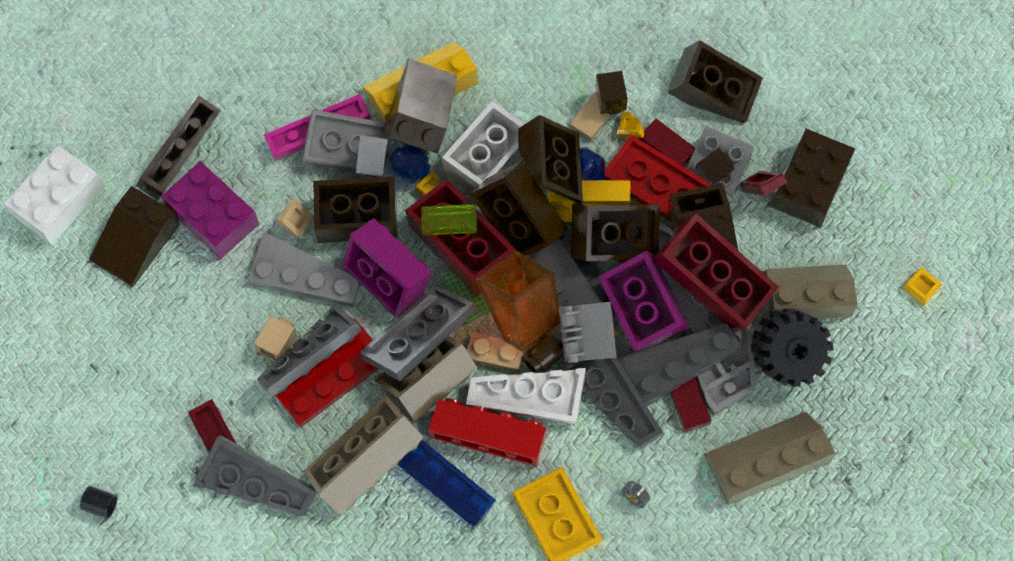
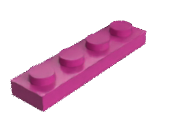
[264,94,371,161]

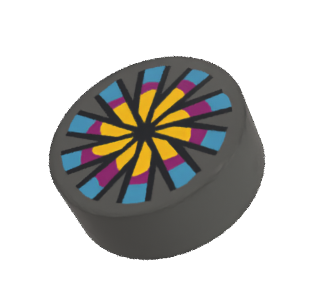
[621,481,650,508]

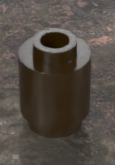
[523,334,564,373]

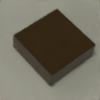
[698,147,735,185]

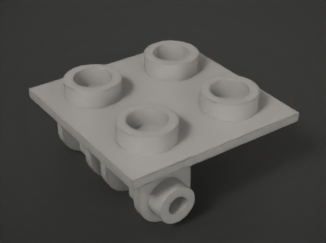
[687,126,754,195]
[559,302,617,363]

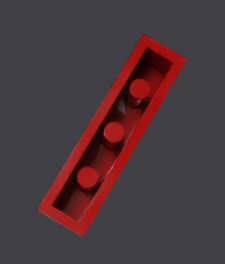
[428,398,547,467]

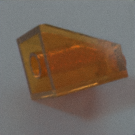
[476,251,560,352]

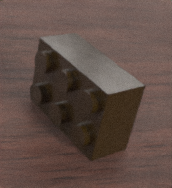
[772,128,856,228]
[470,161,568,259]
[313,176,398,243]

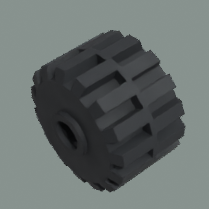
[751,309,834,387]

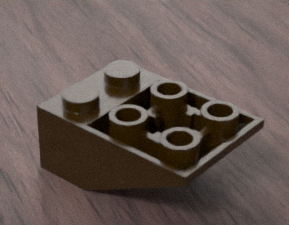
[668,183,739,251]

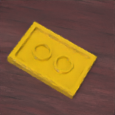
[512,467,603,561]

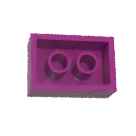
[161,161,259,260]
[342,218,431,318]
[598,251,690,351]

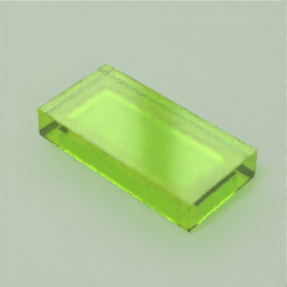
[422,204,477,235]

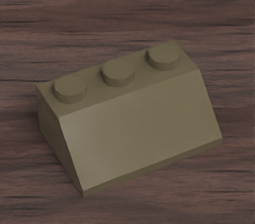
[764,264,857,319]
[374,336,478,421]

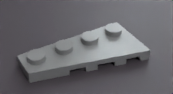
[248,232,360,307]

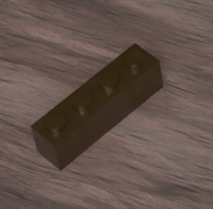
[136,96,221,201]

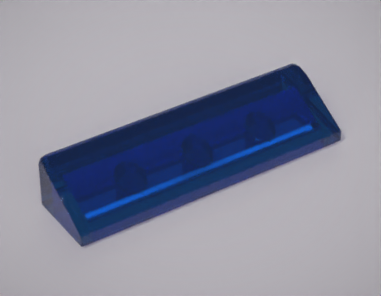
[397,440,496,527]

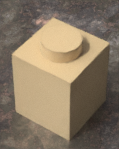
[254,316,298,361]

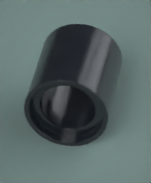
[80,486,118,519]

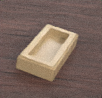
[570,92,612,141]

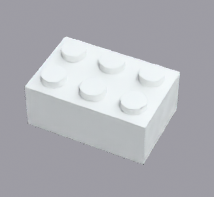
[442,101,524,191]
[4,145,105,245]

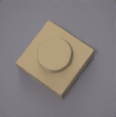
[276,199,314,237]

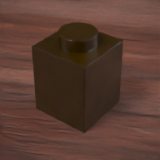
[595,71,628,115]

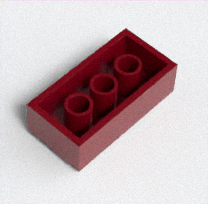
[405,179,518,297]
[652,214,779,332]

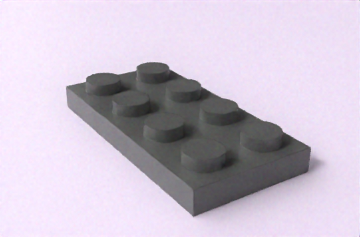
[359,284,476,381]

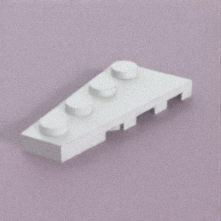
[466,368,586,424]

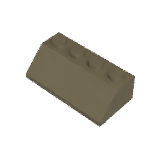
[304,395,424,515]
[704,412,835,505]

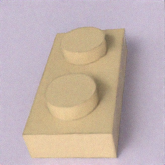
[467,333,525,373]

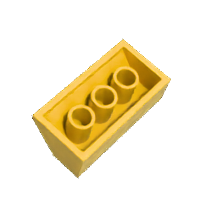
[363,42,478,123]

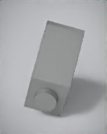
[355,135,387,178]

